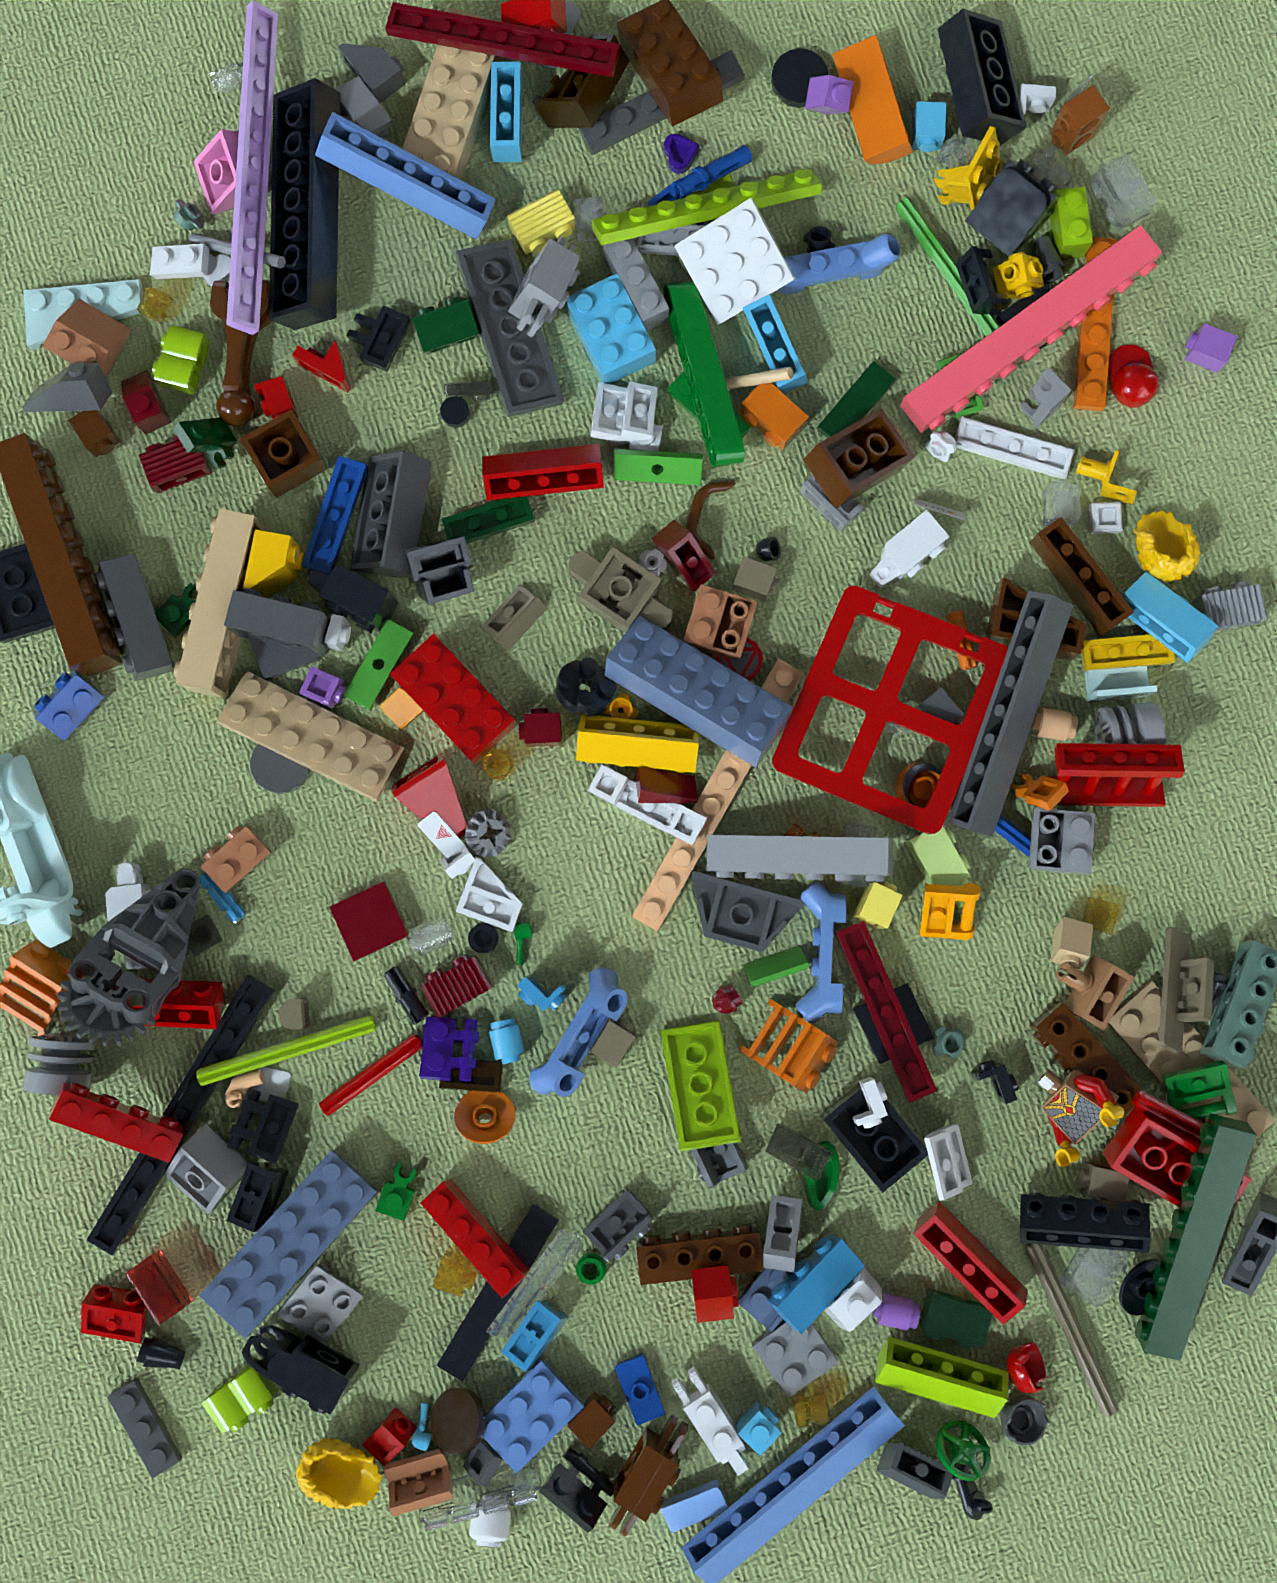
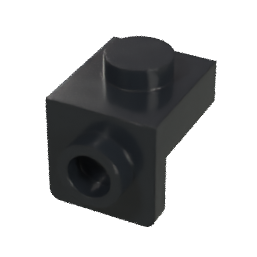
[971,1060,1018,1104]

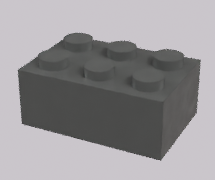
[224,588,330,658]

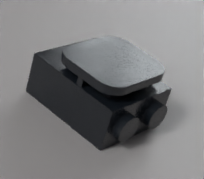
[965,158,1060,256]

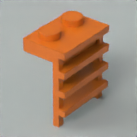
[0,939,83,1036]
[738,999,839,1093]

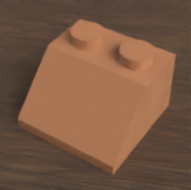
[42,299,132,379]

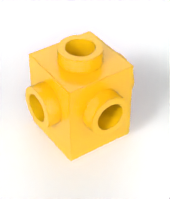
[993,252,1044,299]

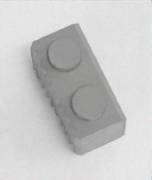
[1194,581,1268,631]

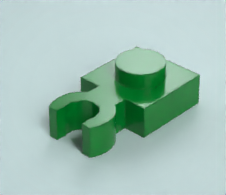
[375,1162,418,1221]

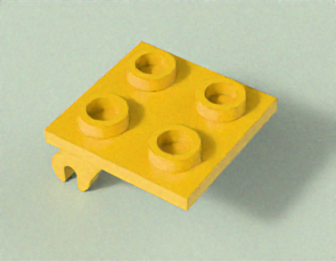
[933,126,1003,210]

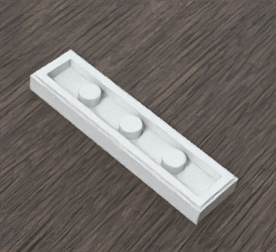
[955,416,1075,480]

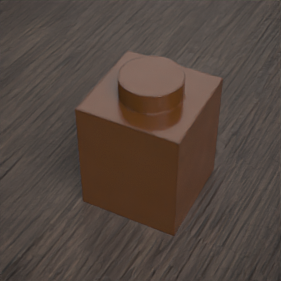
[68,410,121,458]
[567,1391,616,1449]

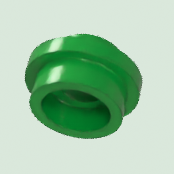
[576,1253,606,1285]

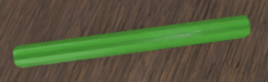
[896,197,1001,337]

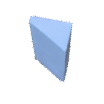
[660,1479,729,1533]

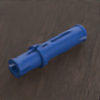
[671,145,752,199]

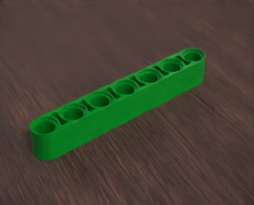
[663,281,745,468]

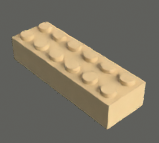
[402,7,503,180]
[174,508,268,699]

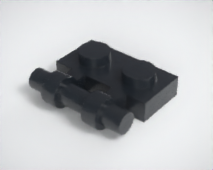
[227,1089,299,1164]
[539,1446,614,1533]

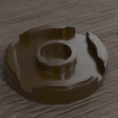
[431,1388,486,1454]

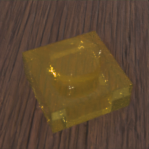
[1082,897,1120,935]

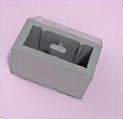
[1029,808,1095,875]

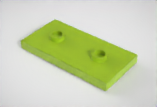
[660,1020,741,1152]

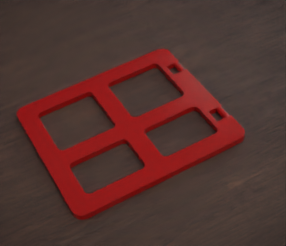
[772,586,1008,835]

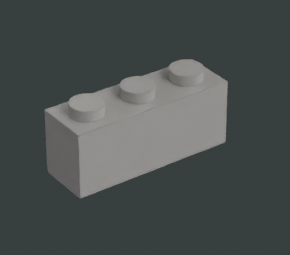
[603,238,669,332]

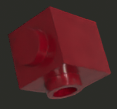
[519,708,562,747]

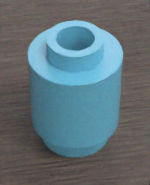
[489,1018,525,1065]

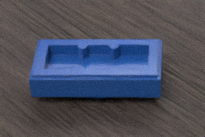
[614,1353,666,1426]

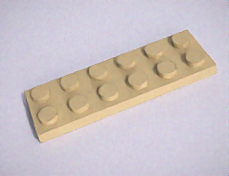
[217,670,405,802]
[1108,981,1276,1138]

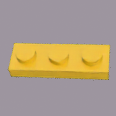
[1081,635,1175,672]

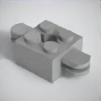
[508,236,581,337]

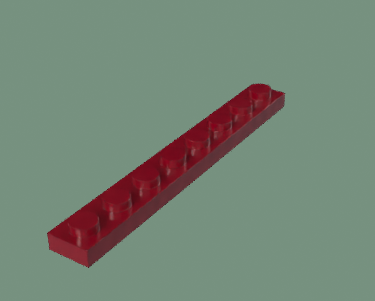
[385,2,620,77]

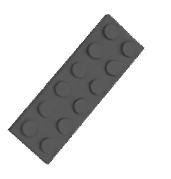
[455,239,564,417]

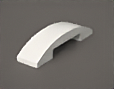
[587,764,707,845]

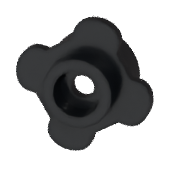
[803,226,835,253]

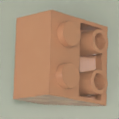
[683,584,758,659]

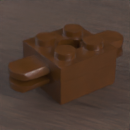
[608,1415,689,1536]

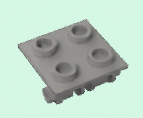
[276,1262,363,1344]

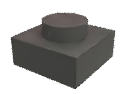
[463,1440,503,1487]

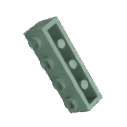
[1200,940,1277,1069]

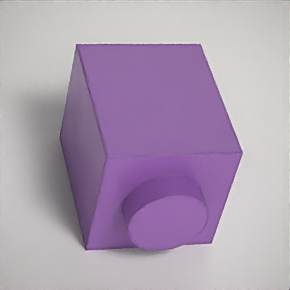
[805,75,853,115]
[1184,323,1237,373]

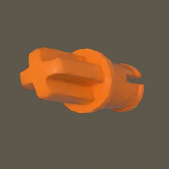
[945,610,978,671]

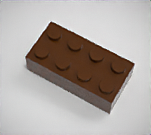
[616,0,724,127]

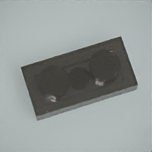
[765,1124,831,1180]

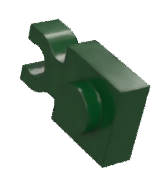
[155,583,196,637]

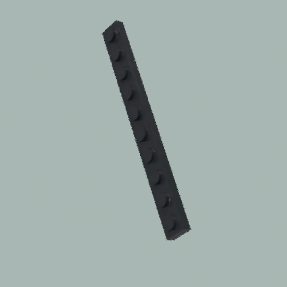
[87,975,275,1256]

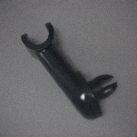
[952,1462,993,1520]

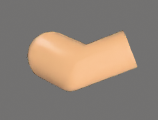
[225,1069,265,1108]

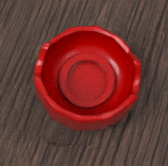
[1006,1342,1046,1393]

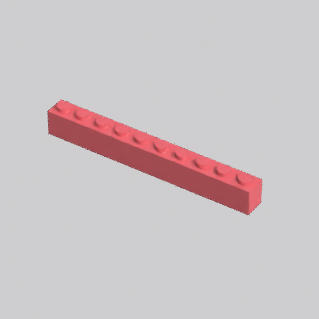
[900,225,1162,433]

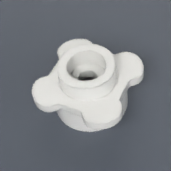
[925,431,956,462]

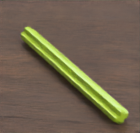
[196,1015,376,1086]

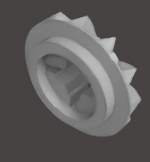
[465,809,512,857]

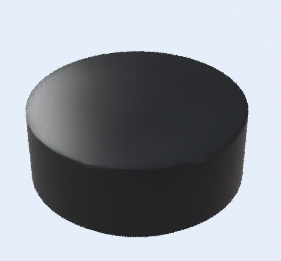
[440,396,470,428]
[468,923,499,953]

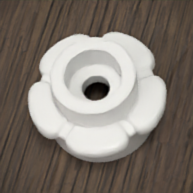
[638,549,667,577]

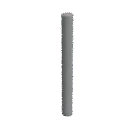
[189,233,285,268]

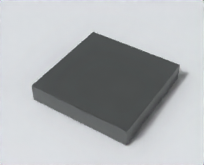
[249,604,321,680]

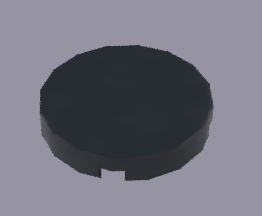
[771,48,828,108]

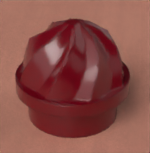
[712,983,743,1014]

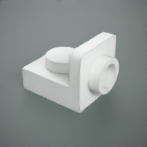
[1018,84,1056,114]

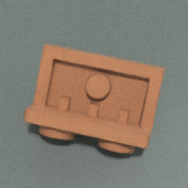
[200,825,272,893]
[384,1449,453,1516]

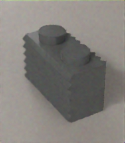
[877,1442,953,1499]

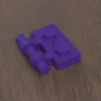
[419,1017,479,1081]

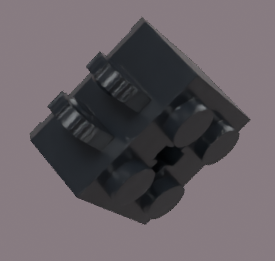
[308,566,398,634]

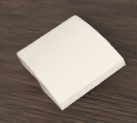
[590,381,658,441]
[925,1124,973,1200]

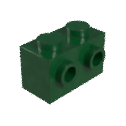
[412,297,481,355]

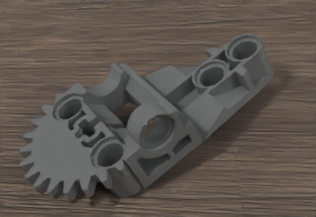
[57,869,200,1046]

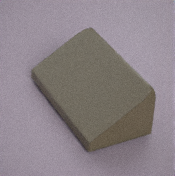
[481,584,546,650]

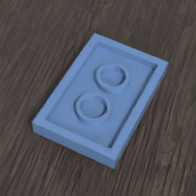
[482,1358,585,1474]

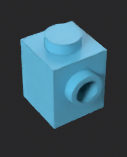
[736,1401,782,1456]

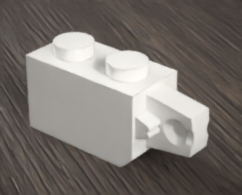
[869,510,950,588]

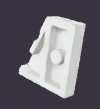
[456,857,523,932]

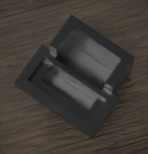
[405,534,475,605]

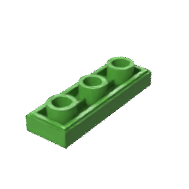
[613,449,703,485]
[343,619,415,711]

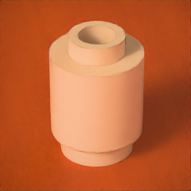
[1031,707,1078,741]

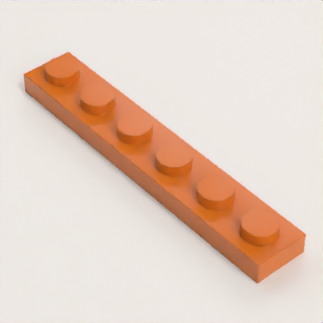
[1073,237,1118,411]

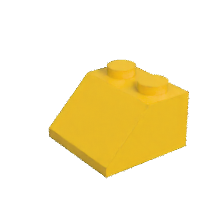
[243,529,305,598]

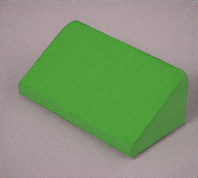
[744,947,809,987]

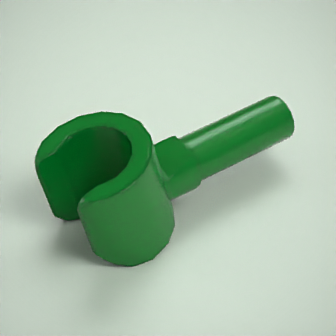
[514,922,533,965]

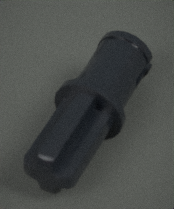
[384,966,429,1025]

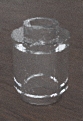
[407,917,455,957]

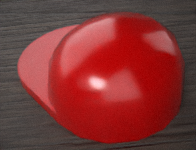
[1108,345,1159,408]

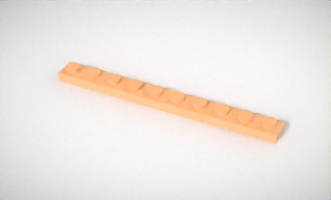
[631,659,804,932]

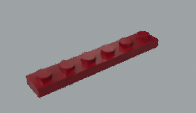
[835,921,937,1103]

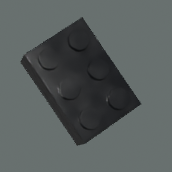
[819,1077,928,1193]

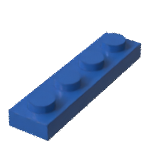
[302,456,368,575]

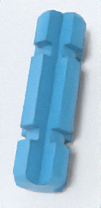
[200,872,246,923]

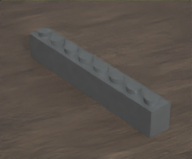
[948,590,1074,837]

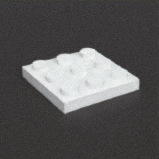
[674,198,795,325]

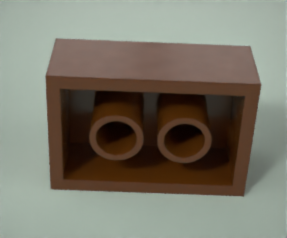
[803,408,915,509]

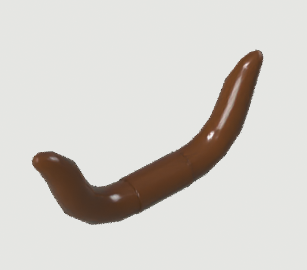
[686,481,735,560]

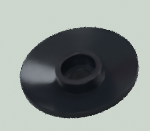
[1119,1259,1161,1316]

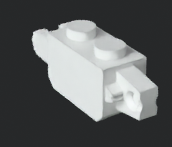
[105,862,151,969]
[672,1367,749,1476]

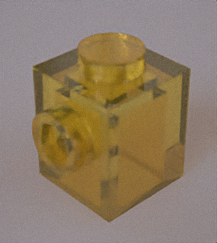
[432,1250,477,1297]

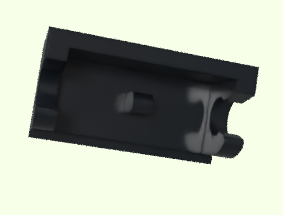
[956,246,1009,315]
[226,1162,289,1232]

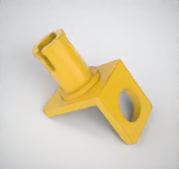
[1075,450,1137,504]

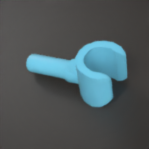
[412,1403,433,1451]

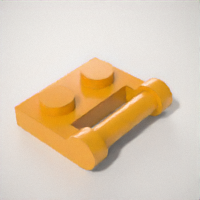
[920,883,981,940]

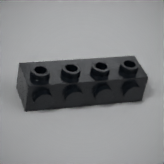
[1020,1193,1150,1253]

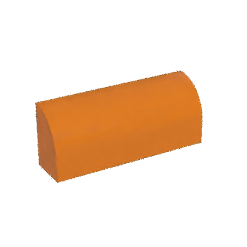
[832,35,914,164]

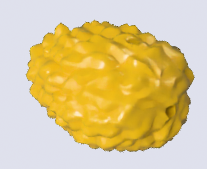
[1133,511,1201,583]
[296,1437,383,1509]

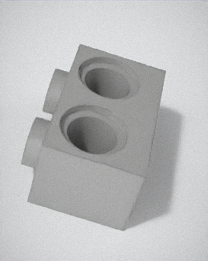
[763,1195,802,1272]

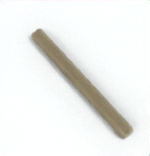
[1025,1243,1119,1417]

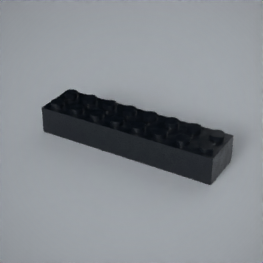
[269,78,340,330]

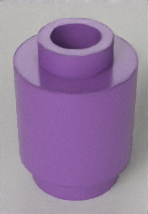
[872,1293,920,1330]

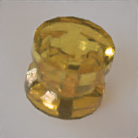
[137,287,173,322]
[483,749,514,781]

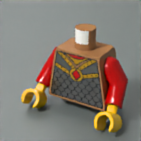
[1037,1069,1124,1167]

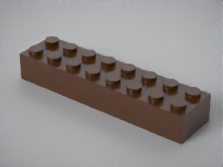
[0,433,123,677]

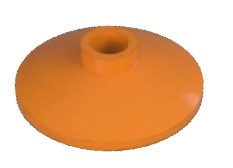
[454,1091,515,1144]

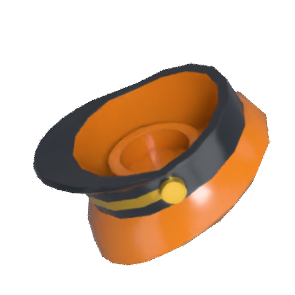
[895,762,941,808]

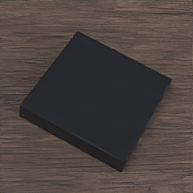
[852,983,934,1064]

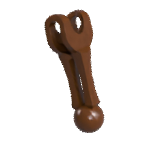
[210,280,271,427]

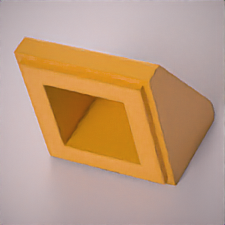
[379,687,423,730]

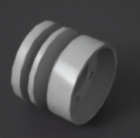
[1095,702,1165,745]
[23,1033,96,1095]

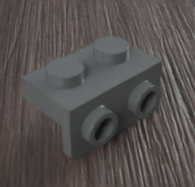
[688,1142,749,1189]
[583,1188,652,1262]

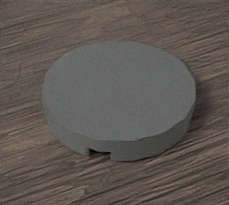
[250,744,311,794]

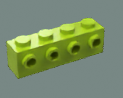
[875,1336,1009,1418]

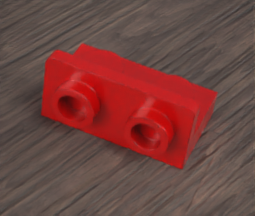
[81,1284,152,1344]

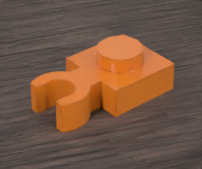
[1011,773,1069,811]

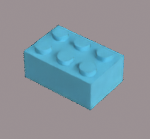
[565,273,656,384]

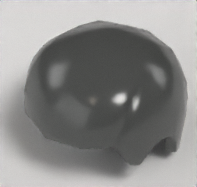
[1000,1395,1049,1446]

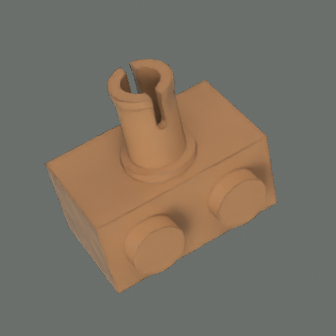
[1056,955,1135,1030]

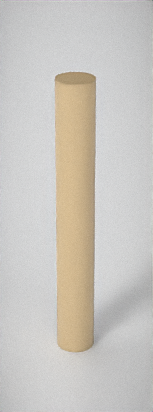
[724,367,794,390]

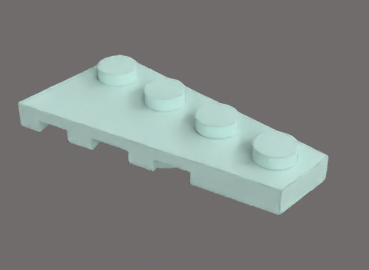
[23,279,144,350]

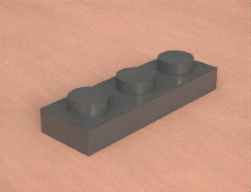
[107,1378,182,1478]

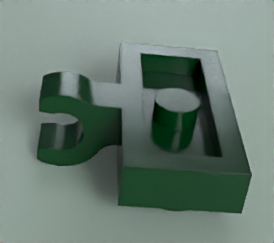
[173,417,237,468]

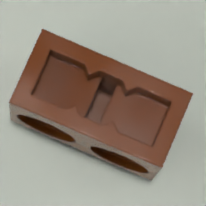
[1050,85,1110,155]

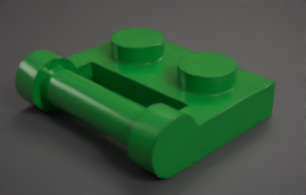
[1162,1060,1237,1119]

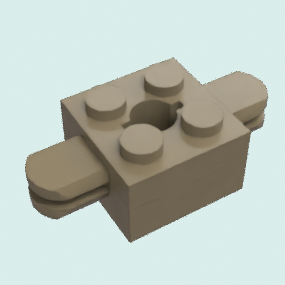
[569,547,672,633]

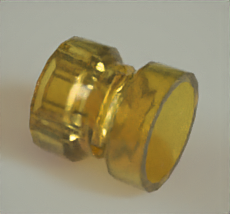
[793,1392,828,1428]

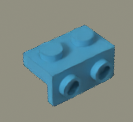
[517,975,568,1011]

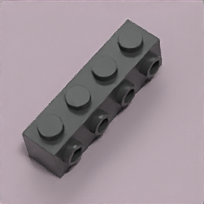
[94,554,172,681]

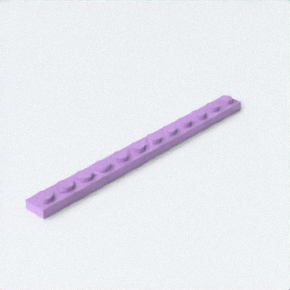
[226,0,278,335]

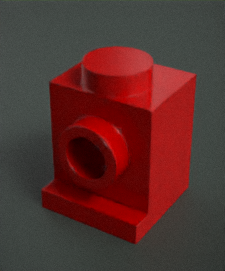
[254,376,299,419]

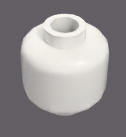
[469,1497,511,1547]

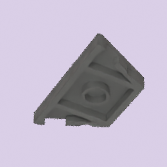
[691,871,804,952]

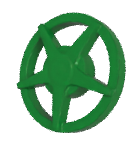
[936,1420,991,1481]

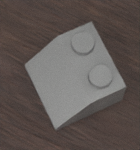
[164,1124,248,1215]

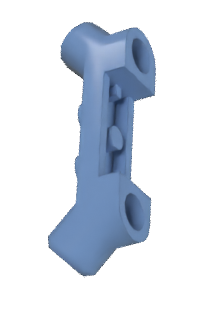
[777,233,900,294]
[796,881,846,1023]
[529,967,628,1097]

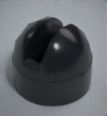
[755,537,781,562]

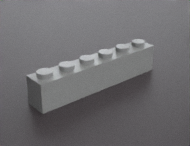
[706,835,893,882]

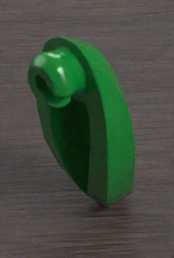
[804,1141,840,1211]

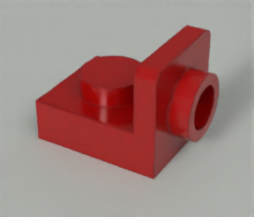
[362,1408,417,1466]

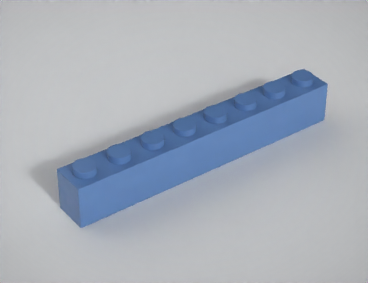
[681,1386,905,1583]

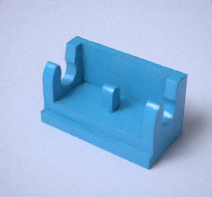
[501,1300,569,1372]

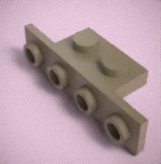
[1158,927,1215,1053]

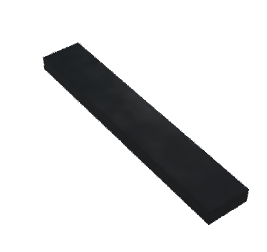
[436,1203,559,1382]

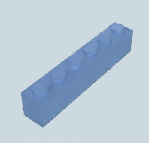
[315,112,496,240]

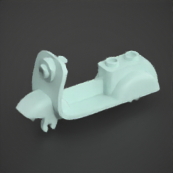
[0,753,82,948]

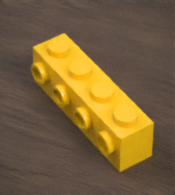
[576,714,700,773]

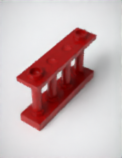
[1046,743,1185,807]

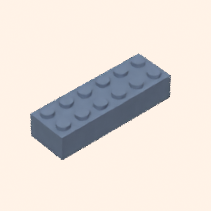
[605,615,793,768]
[199,1150,379,1339]

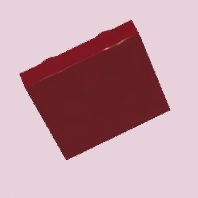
[329,881,410,962]

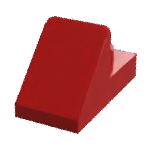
[292,340,351,393]

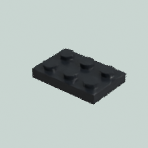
[0,544,55,643]

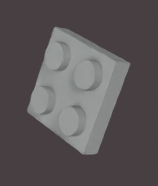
[752,1321,838,1399]

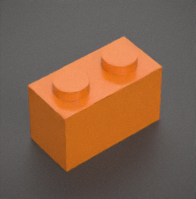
[740,383,809,451]

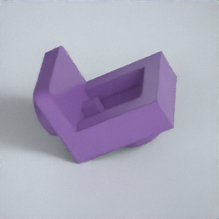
[299,666,346,709]

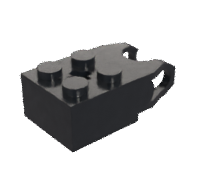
[241,1325,360,1415]

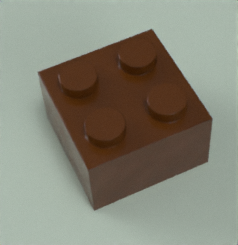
[240,409,327,498]

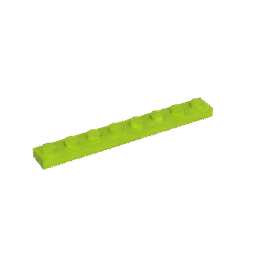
[592,169,822,245]

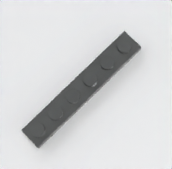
[579,50,745,155]

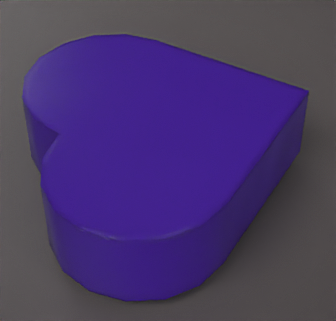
[664,134,700,174]

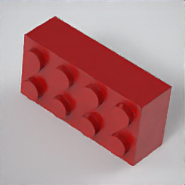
[390,633,518,765]
[1103,1107,1252,1207]

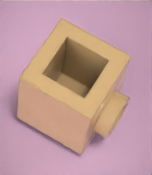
[1050,917,1093,969]

